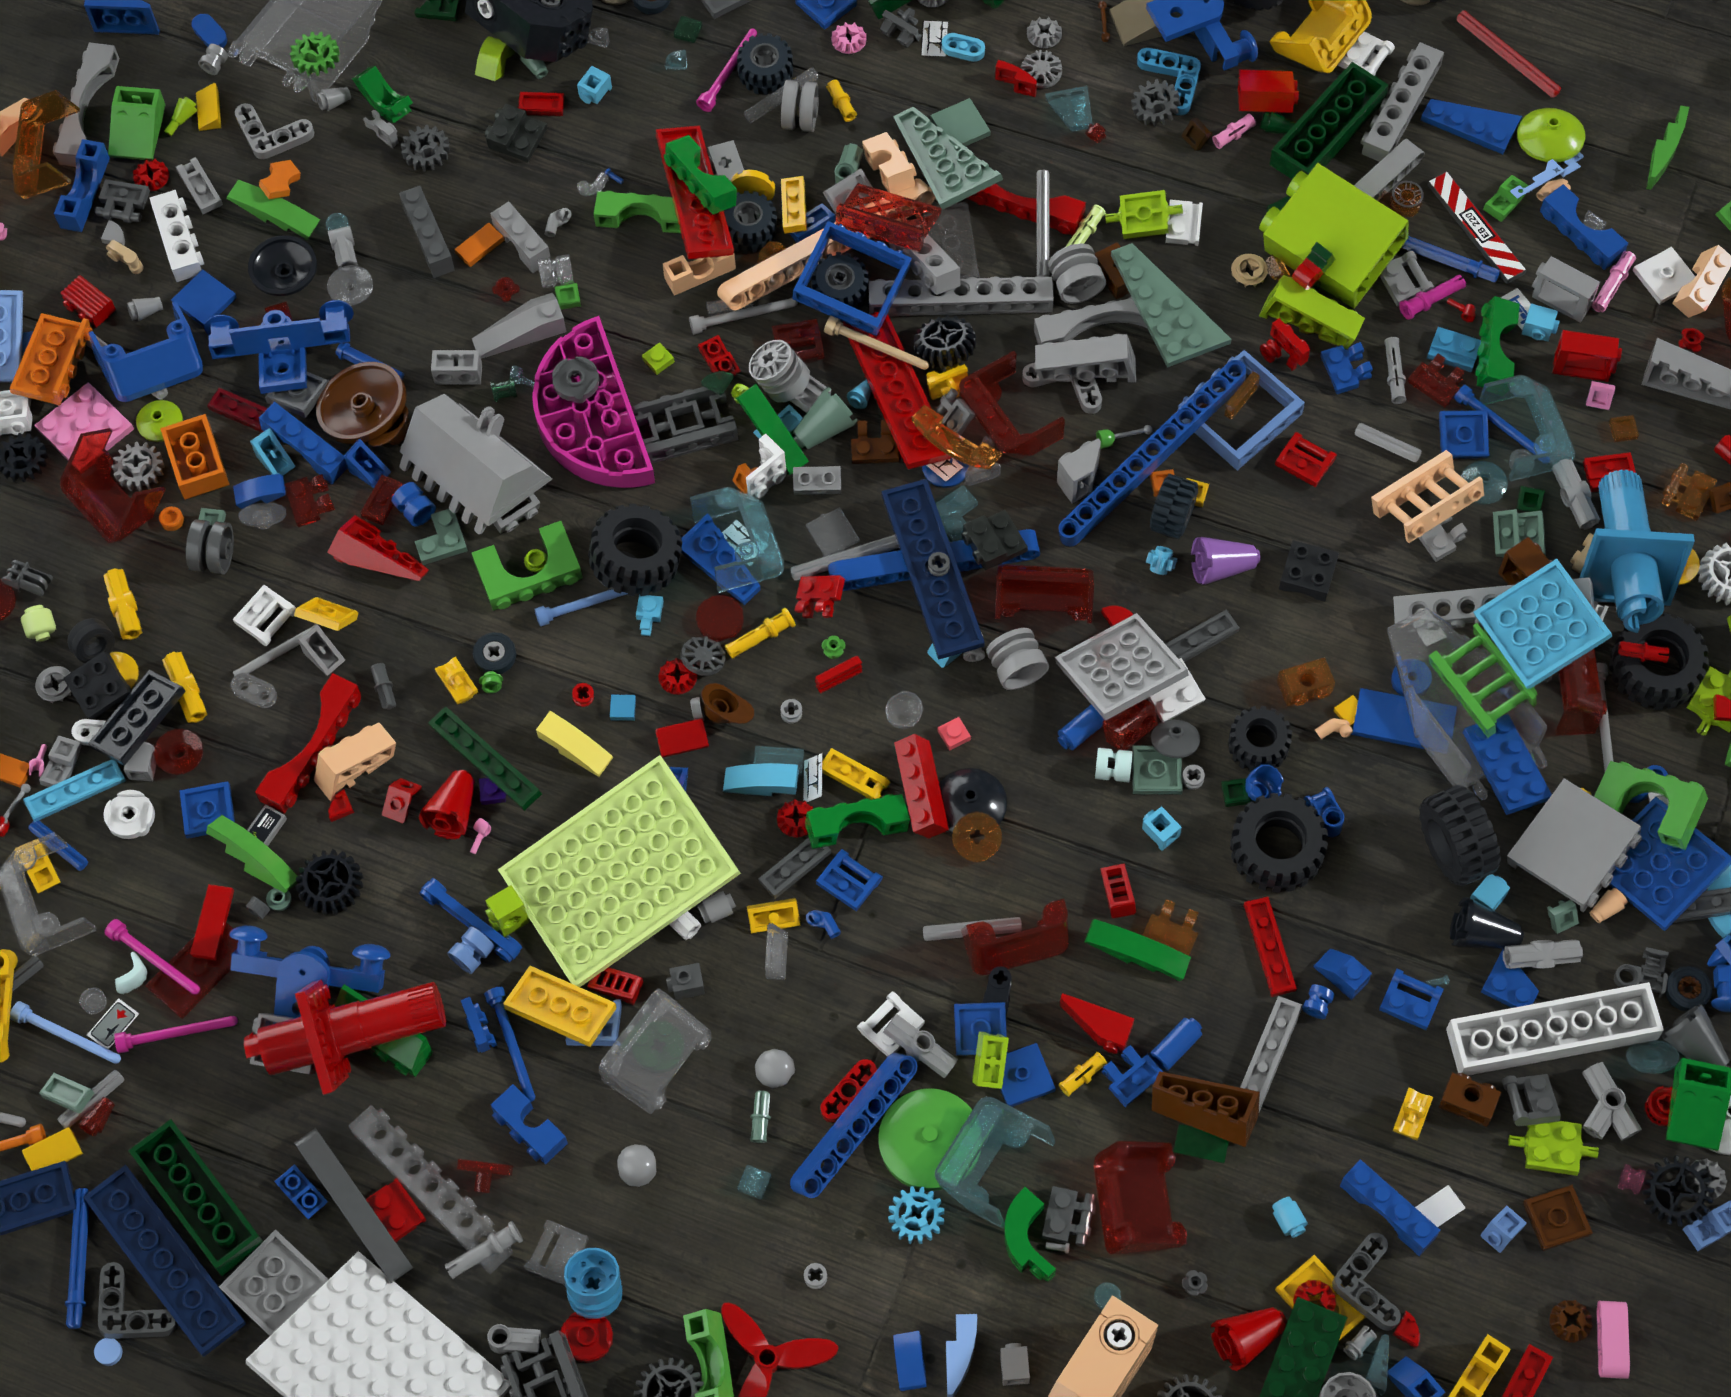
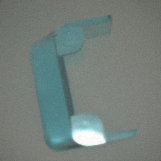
[1479,375,1575,481]
[690,487,784,593]
[935,1097,1055,1228]

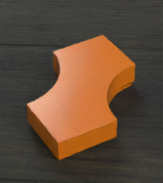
[259,160,301,199]

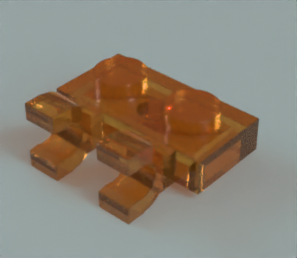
[1143,899,1198,956]

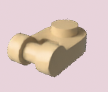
[106,240,144,274]

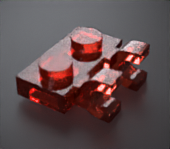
[1408,353,1464,408]
[285,474,335,527]

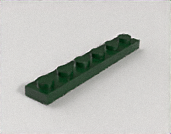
[428,706,542,811]

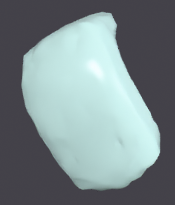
[115,952,148,995]

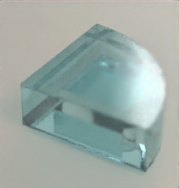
[665,50,687,70]

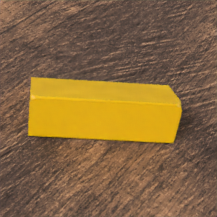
[196,83,221,131]
[747,898,800,933]
[22,1127,83,1171]

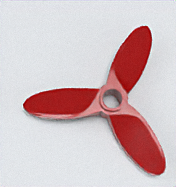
[721,1303,839,1397]

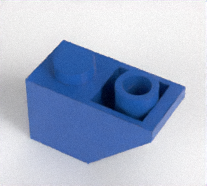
[1385,1356,1445,1397]

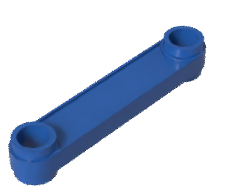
[419,878,522,963]

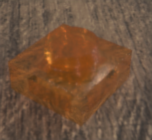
[1265,255,1291,280]

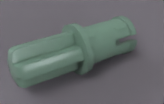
[750,1091,771,1143]

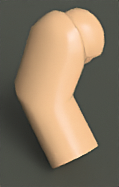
[1536,178,1571,201]

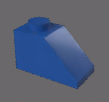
[1314,948,1372,1000]

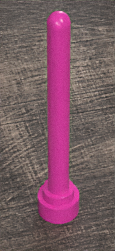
[696,29,757,112]
[104,919,200,994]
[114,1016,238,1054]

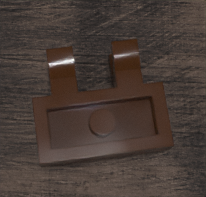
[851,420,899,464]

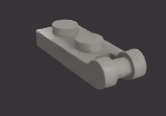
[175,157,223,214]

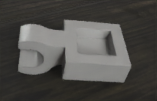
[363,110,399,148]

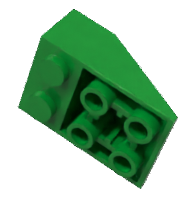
[1666,1058,1731,1151]

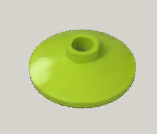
[136,400,183,442]

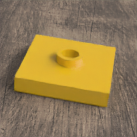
[294,597,358,631]

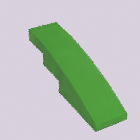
[1646,105,1689,190]
[226,180,320,240]
[206,815,297,893]

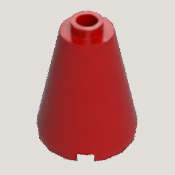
[419,770,475,840]
[1211,1307,1287,1371]

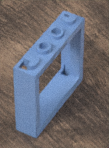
[1178,350,1305,471]

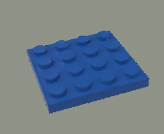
[1609,797,1731,931]

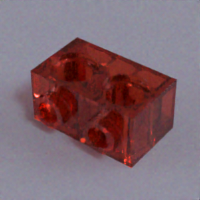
[1102,699,1158,750]

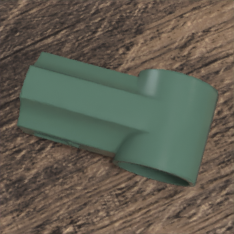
[835,143,863,184]

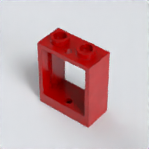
[1552,330,1622,382]

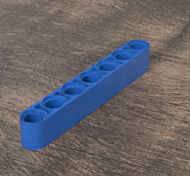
[790,1053,918,1198]

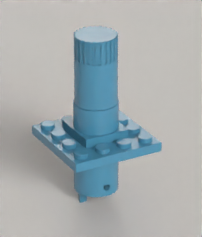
[1579,470,1695,633]

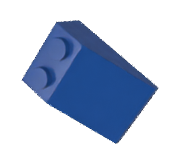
[84,0,160,34]

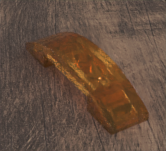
[912,405,1002,470]

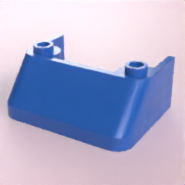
[89,301,203,402]

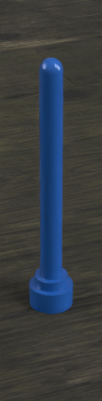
[1453,384,1549,461]
[484,987,535,1102]

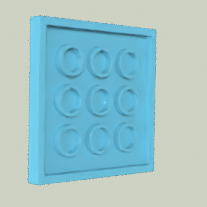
[1473,559,1612,689]

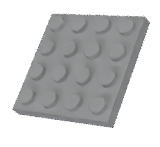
[1055,613,1189,721]

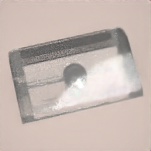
[765,923,788,980]

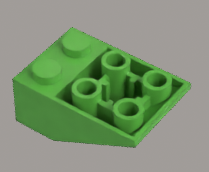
[108,86,166,161]

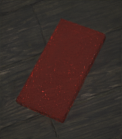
[145,922,238,1019]

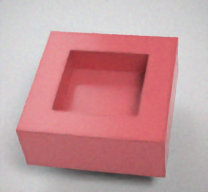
[938,717,971,751]

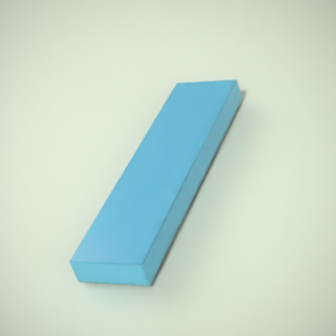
[23,759,125,822]

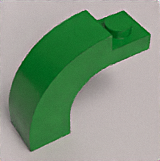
[352,66,413,123]
[1004,1187,1056,1282]

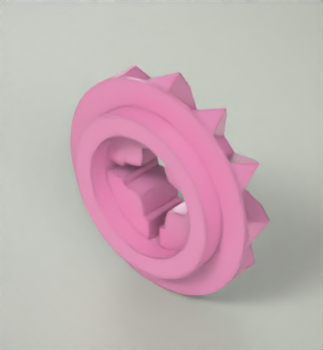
[831,22,866,54]

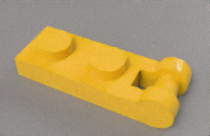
[822,748,890,800]

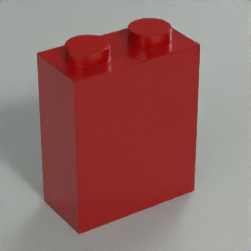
[1237,69,1299,113]

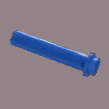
[336,342,404,381]

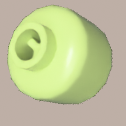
[21,605,56,642]

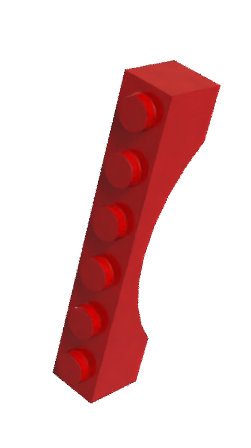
[966,184,1086,235]
[255,673,361,814]

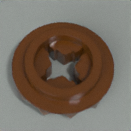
[1549,1300,1593,1343]

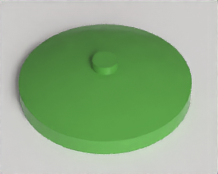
[879,1089,981,1191]

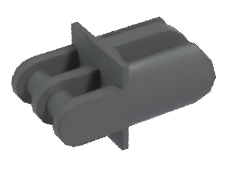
[1,560,53,597]

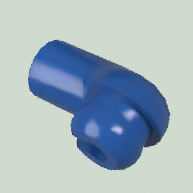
[806,910,841,939]

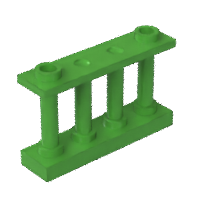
[1428,623,1538,738]

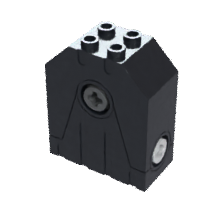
[465,0,593,62]

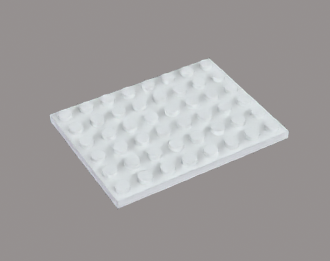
[246,1251,512,1397]

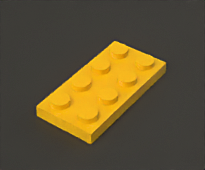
[503,966,617,1047]

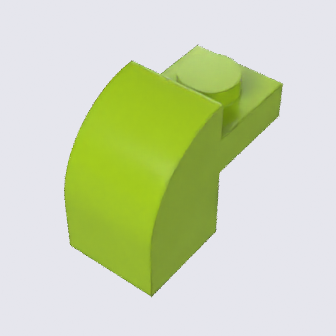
[475,36,515,81]

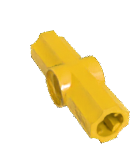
[103,568,142,640]
[162,652,207,723]

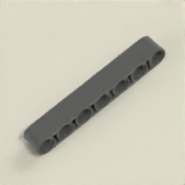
[294,1128,413,1283]

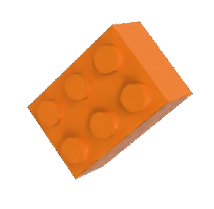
[160,414,230,500]

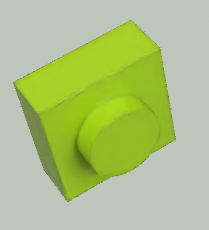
[642,342,675,375]

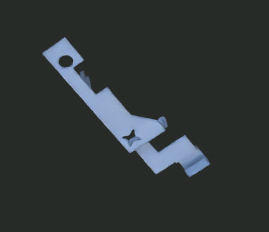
[1510,152,1584,199]

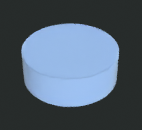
[94,1338,123,1366]

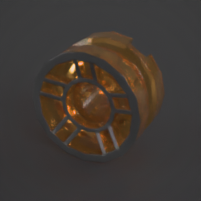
[1390,181,1424,217]

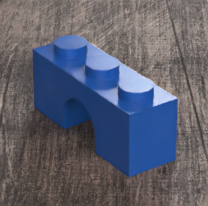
[491,1084,568,1165]

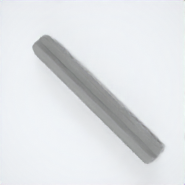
[923,917,1022,941]

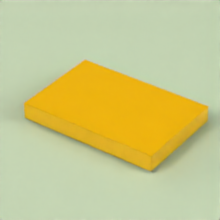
[1275,1255,1366,1341]

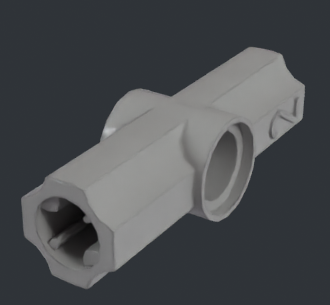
[1552,459,1600,530]
[1503,940,1583,969]
[883,1014,958,1078]

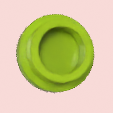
[524,549,548,572]

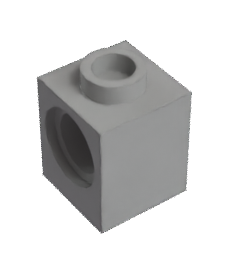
[124,742,158,782]
[1000,1343,1030,1386]

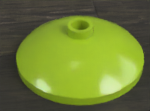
[1517,108,1585,162]

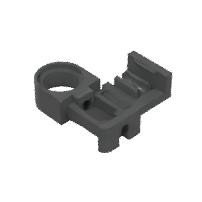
[1614,947,1669,998]

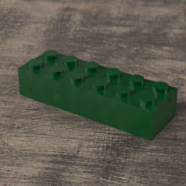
[1269,62,1388,180]
[128,1119,263,1276]

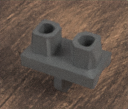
[880,8,922,48]

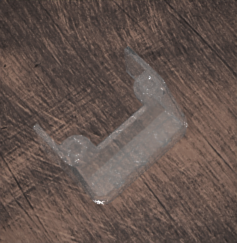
[0,832,97,956]

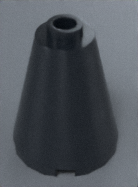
[1450,897,1524,949]

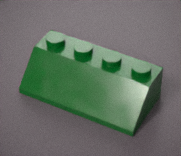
[335,984,433,1077]

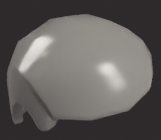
[755,1049,795,1088]
[617,1144,657,1187]

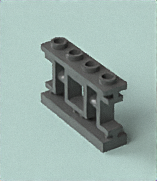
[633,382,739,464]
[500,1330,588,1397]

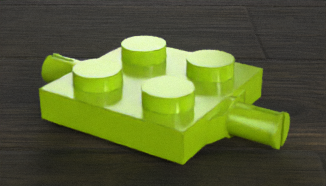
[1105,190,1183,239]
[1686,666,1731,735]
[1508,1121,1599,1176]

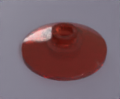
[154,729,203,775]

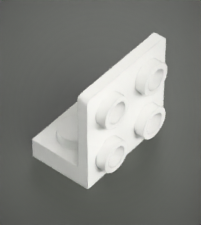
[746,434,787,502]

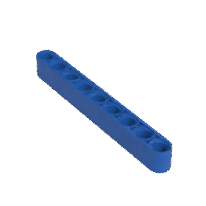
[828,529,1040,591]

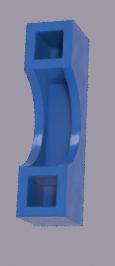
[54,139,110,232]
[1540,184,1628,270]
[259,402,347,484]
[1340,1159,1440,1256]

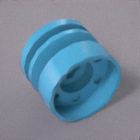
[564,1248,623,1319]

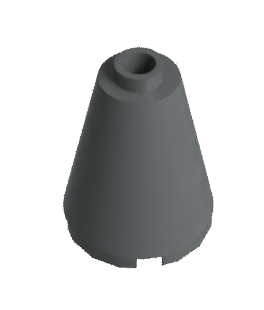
[1660,1004,1730,1067]

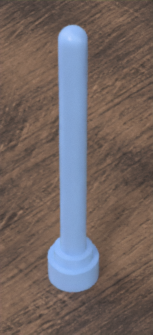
[10,1001,121,1064]

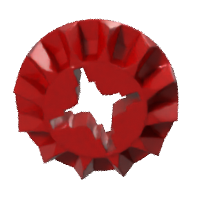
[133,159,169,191]
[658,657,697,695]
[777,799,813,837]
[1293,1280,1336,1311]

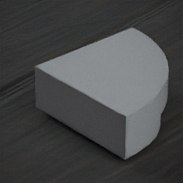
[101,220,125,246]

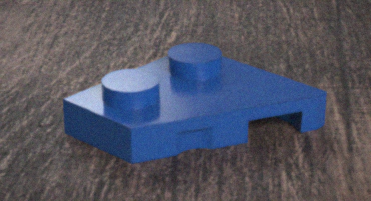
[1481,949,1539,1008]

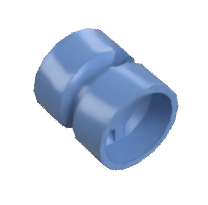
[447,926,495,974]

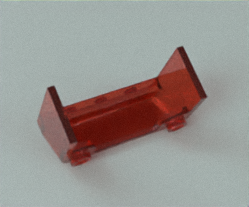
[959,351,1065,456]
[60,428,166,543]
[995,565,1094,623]
[1555,649,1607,735]

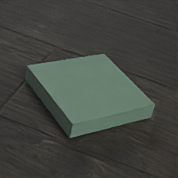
[930,98,991,146]
[1132,746,1183,794]

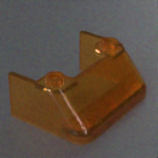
[13,90,80,199]

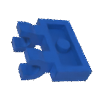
[1320,342,1373,394]
[460,997,497,1053]
[1102,1045,1163,1108]

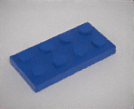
[1462,714,1552,815]

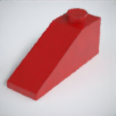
[1060,993,1134,1054]

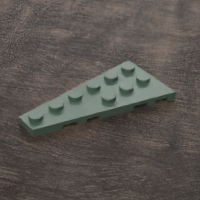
[893,107,1003,210]

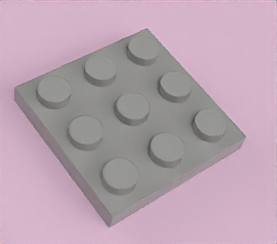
[219,1229,329,1336]

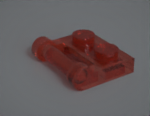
[772,319,825,360]

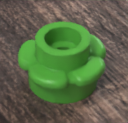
[822,636,846,659]
[479,671,503,693]

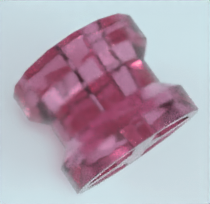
[1617,1164,1646,1195]

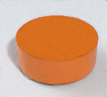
[159,506,184,531]

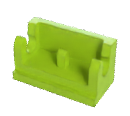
[972,1031,1009,1089]

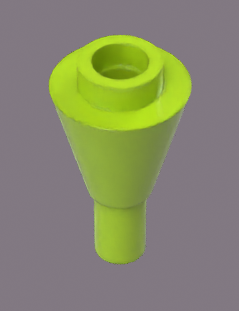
[164,97,197,136]

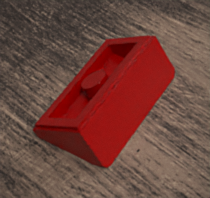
[655,719,709,758]

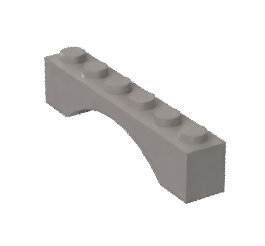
[53,42,120,167]
[1034,297,1147,345]

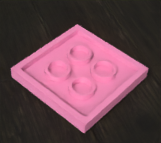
[34,382,134,473]

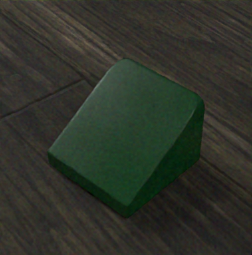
[1516,486,1545,512]

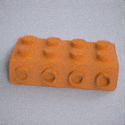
[10,313,93,405]

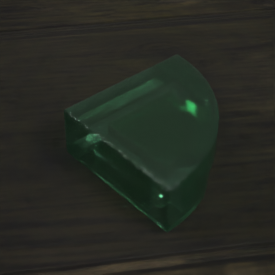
[701,371,734,396]

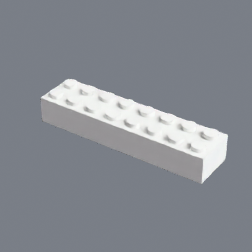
[1446,982,1664,1076]

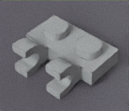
[1418,517,1467,562]

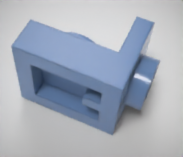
[1481,1206,1527,1253]

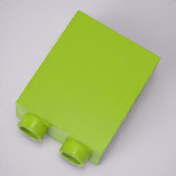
[1259,163,1409,309]

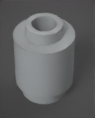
[697,891,736,923]

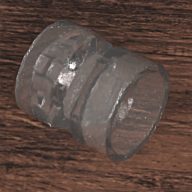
[537,254,574,289]

